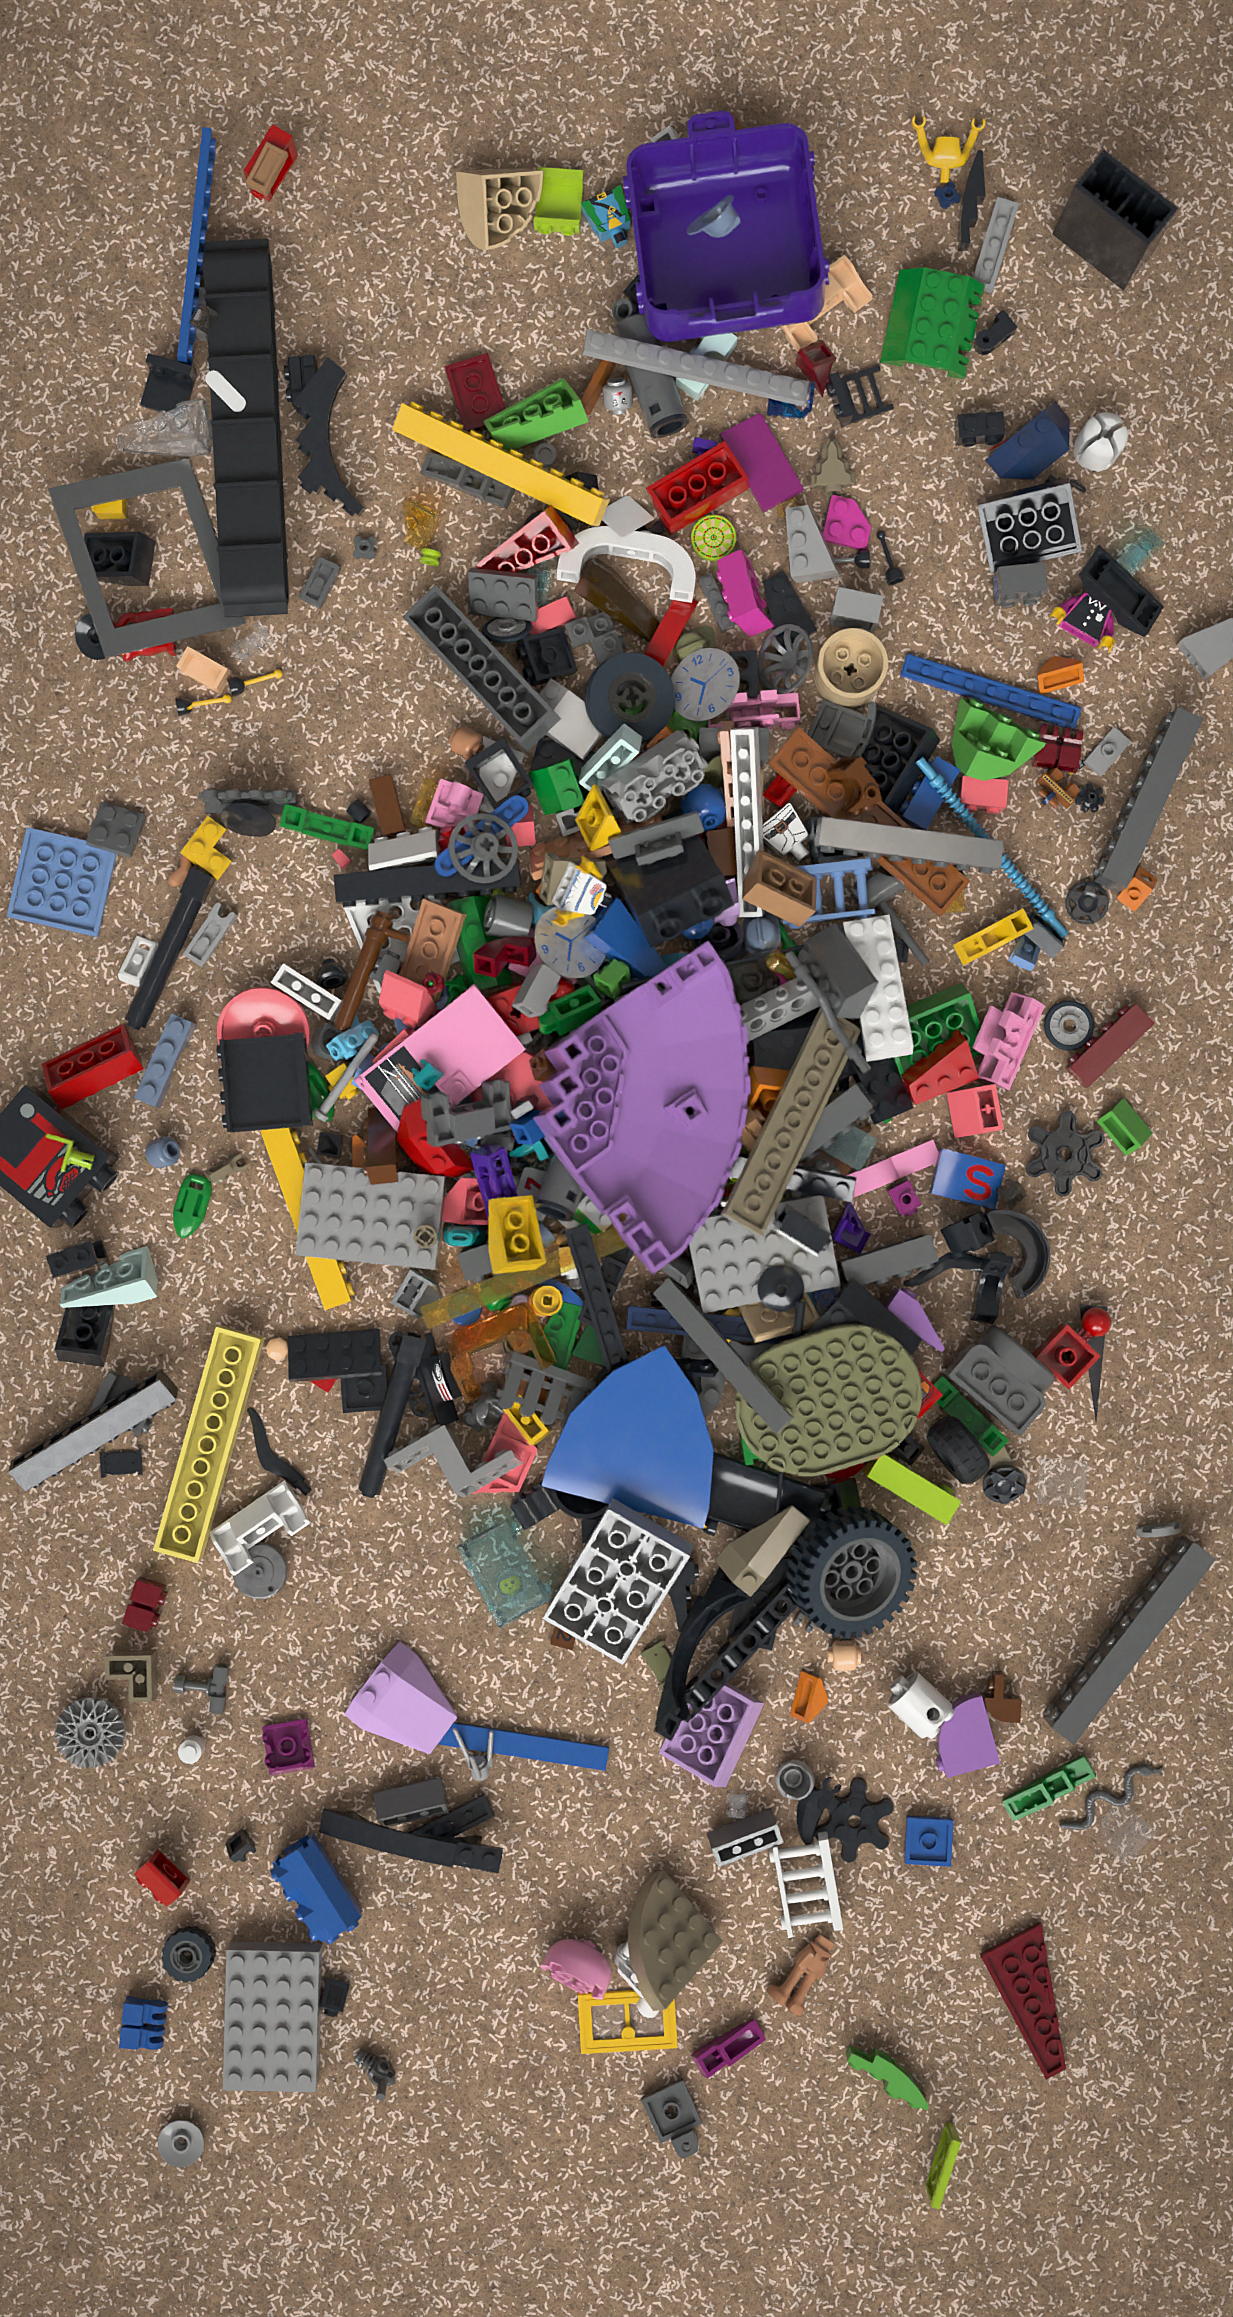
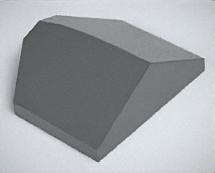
[391,1268,443,1319]

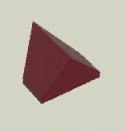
[795,341,837,398]

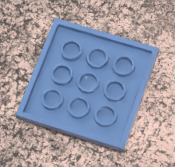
[7,827,117,937]

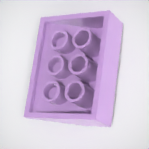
[659,1670,764,1787]

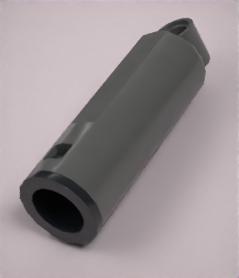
[612,298,689,438]
[534,1153,584,1222]

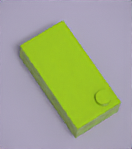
[863,1454,962,1525]

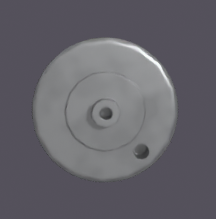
[233,1543,289,1599]

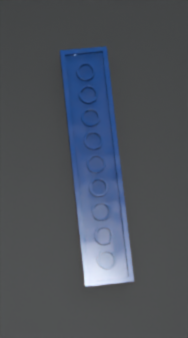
[177,127,216,365]

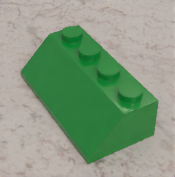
[446,896,512,992]

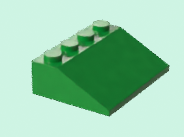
[893,983,982,1076]

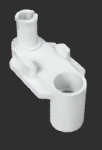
[613,1941,660,2018]

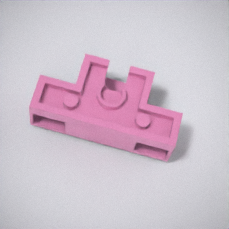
[707,690,800,731]
[973,992,1045,1090]

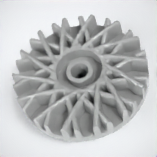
[54,1697,126,1769]

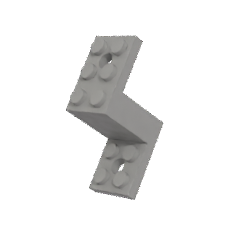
[384,1425,523,1498]

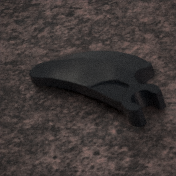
[797,1776,842,1845]

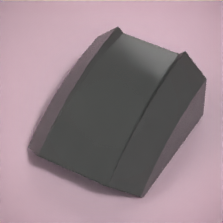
[661,1253,695,1288]

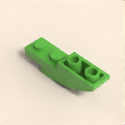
[845,2045,929,2111]

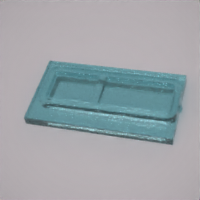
[819,1126,878,1171]

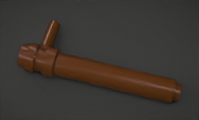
[333,910,411,1032]

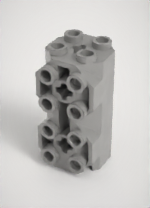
[601,730,708,824]

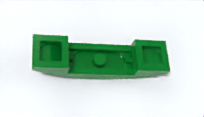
[279,804,374,850]
[934,1376,1009,1457]

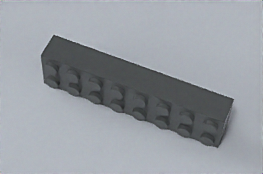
[403,584,561,751]
[1092,707,1203,893]

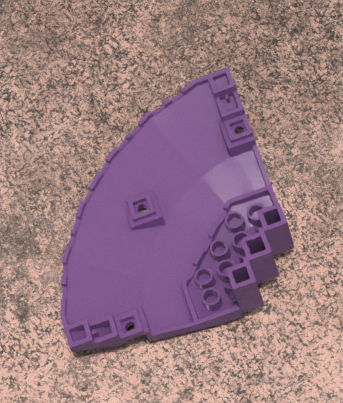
[533,941,750,1273]

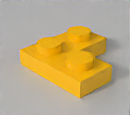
[180,816,232,881]

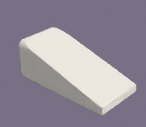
[118,935,158,987]

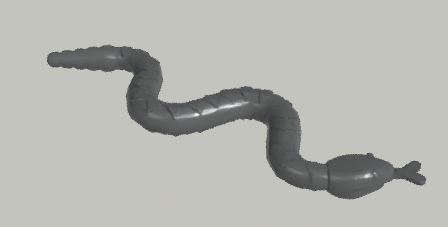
[1059,1765,1163,1830]

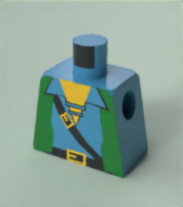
[581,185,630,248]

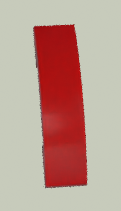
[644,599,699,668]

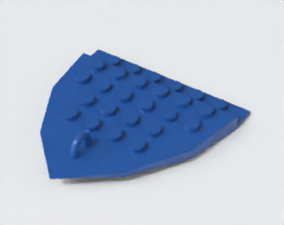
[542,1346,714,1528]

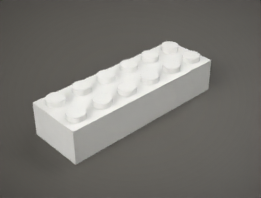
[843,915,913,1062]

